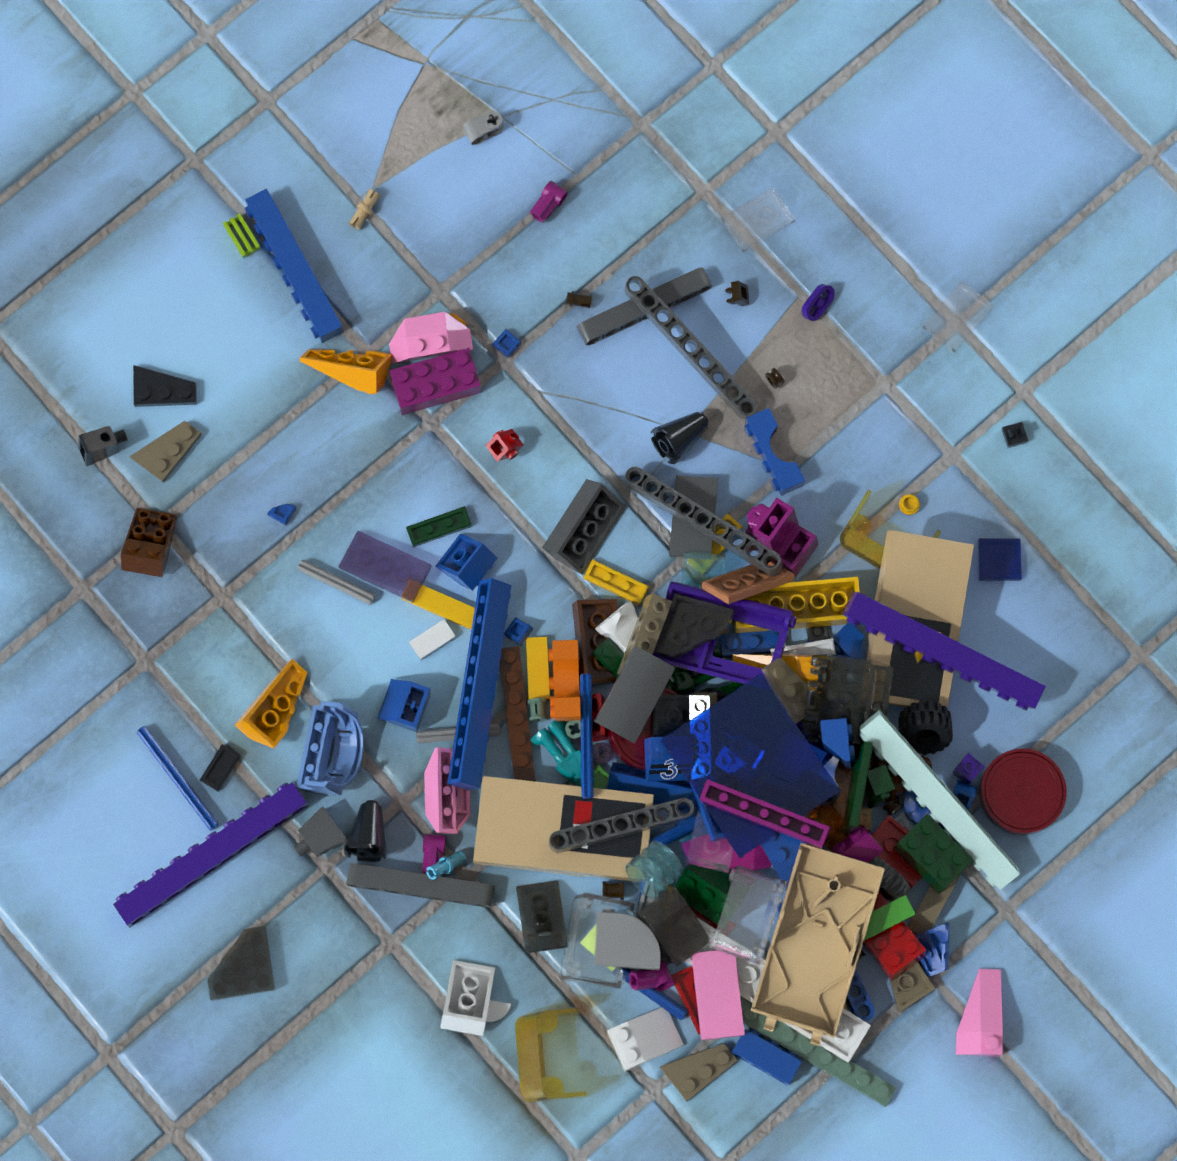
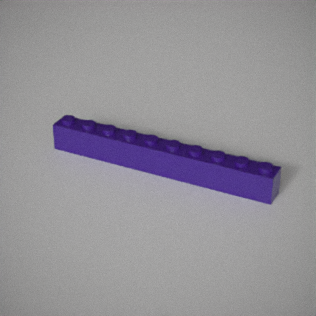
[843,592,1046,711]
[113,782,308,928]

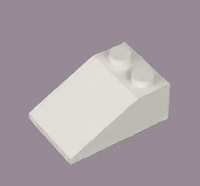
[440,960,495,1036]
[607,1007,684,1072]

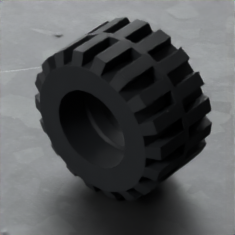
[898,700,953,755]

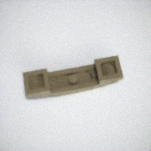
[908,873,961,935]

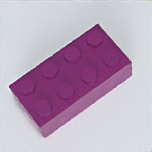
[389,348,481,415]

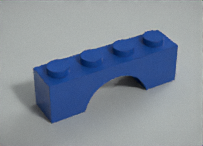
[744,408,805,496]
[832,622,866,679]

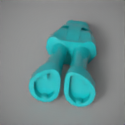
[530,720,596,787]

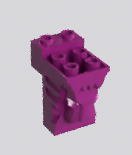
[745,498,819,577]

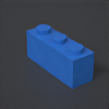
[732,1028,802,1086]

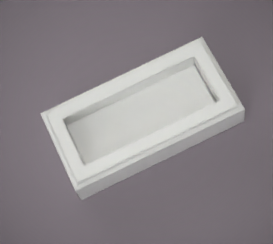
[409,619,456,660]

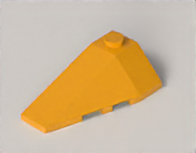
[300,349,392,394]
[733,654,818,694]
[235,659,308,749]

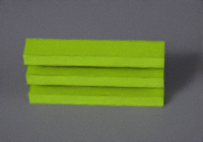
[222,213,261,258]

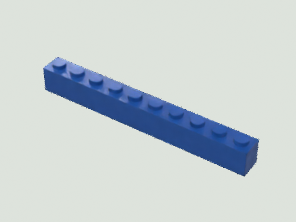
[447,578,511,790]

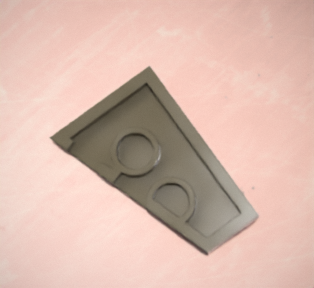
[130,421,202,482]
[659,1044,738,1102]

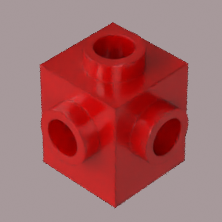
[485,429,523,462]

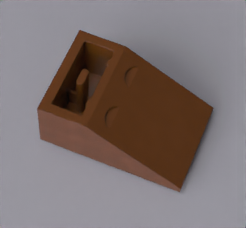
[121,508,177,577]

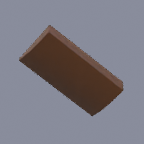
[572,599,618,685]

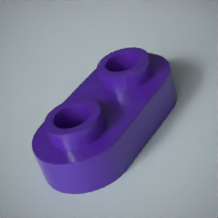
[802,284,835,321]

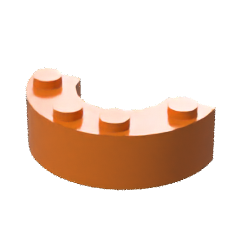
[548,640,581,721]

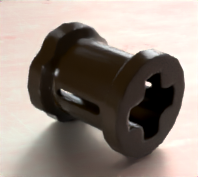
[602,881,624,901]

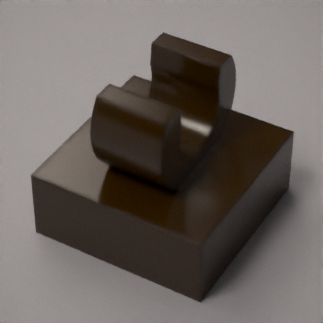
[725,281,750,307]

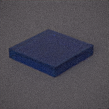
[978,538,1022,581]

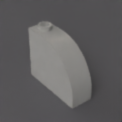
[594,908,660,970]

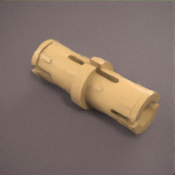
[348,189,380,230]

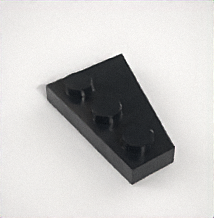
[133,365,197,407]

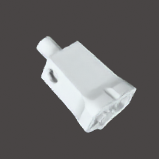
[595,601,638,653]

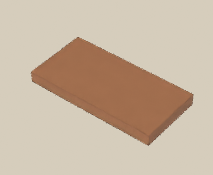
[702,561,794,604]

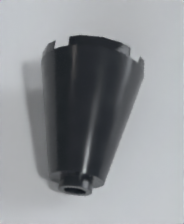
[650,412,709,464]
[344,800,387,862]

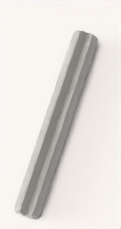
[298,560,375,605]
[416,724,500,743]

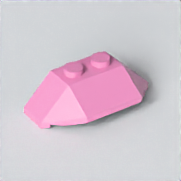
[389,312,474,364]
[424,747,471,834]

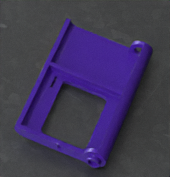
[652,581,797,691]

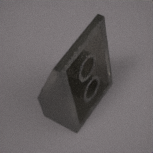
[516,880,568,954]
[637,886,711,967]

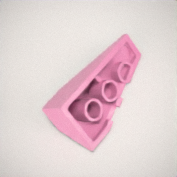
[956,969,1003,1057]

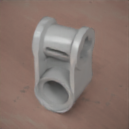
[463,111,503,145]

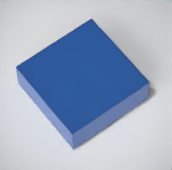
[492,329,521,358]
[504,617,533,646]

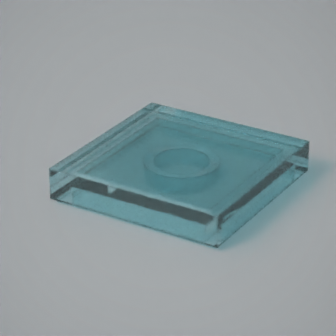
[681,551,726,588]

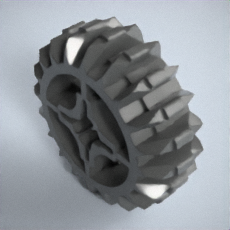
[869,857,911,902]

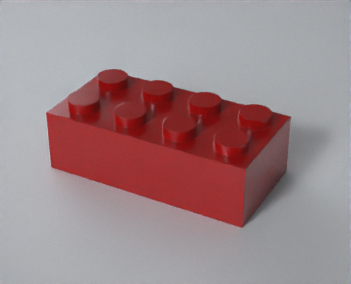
[862,890,926,981]

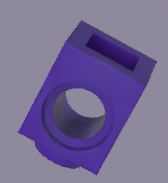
[952,753,985,784]

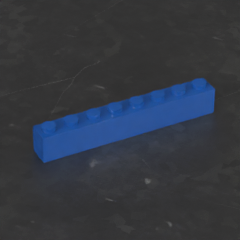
[244,188,344,343]

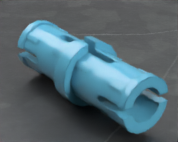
[426,851,466,880]

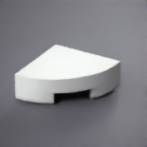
[486,1000,511,1022]

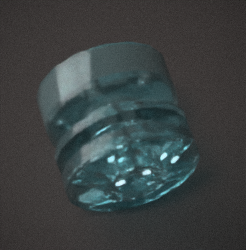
[626,841,684,899]

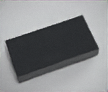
[200,744,241,792]

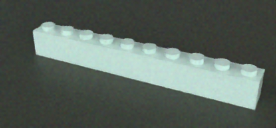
[860,710,1020,890]

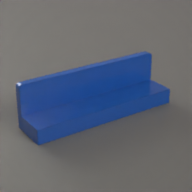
[606,762,693,811]

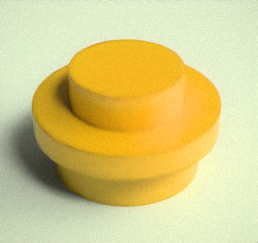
[899,494,920,515]

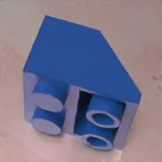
[377,679,431,732]
[820,718,855,768]

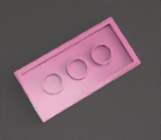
[691,948,745,1040]

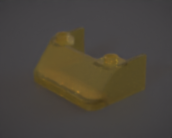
[840,489,941,570]
[515,1008,586,1103]

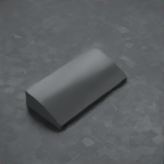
[594,646,675,743]

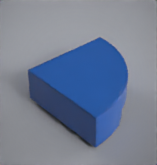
[267,504,296,526]

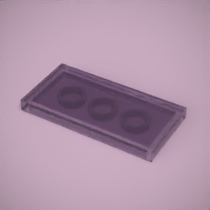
[338,531,432,603]

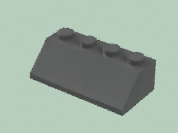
[542,479,626,575]

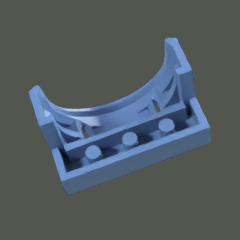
[296,701,364,796]

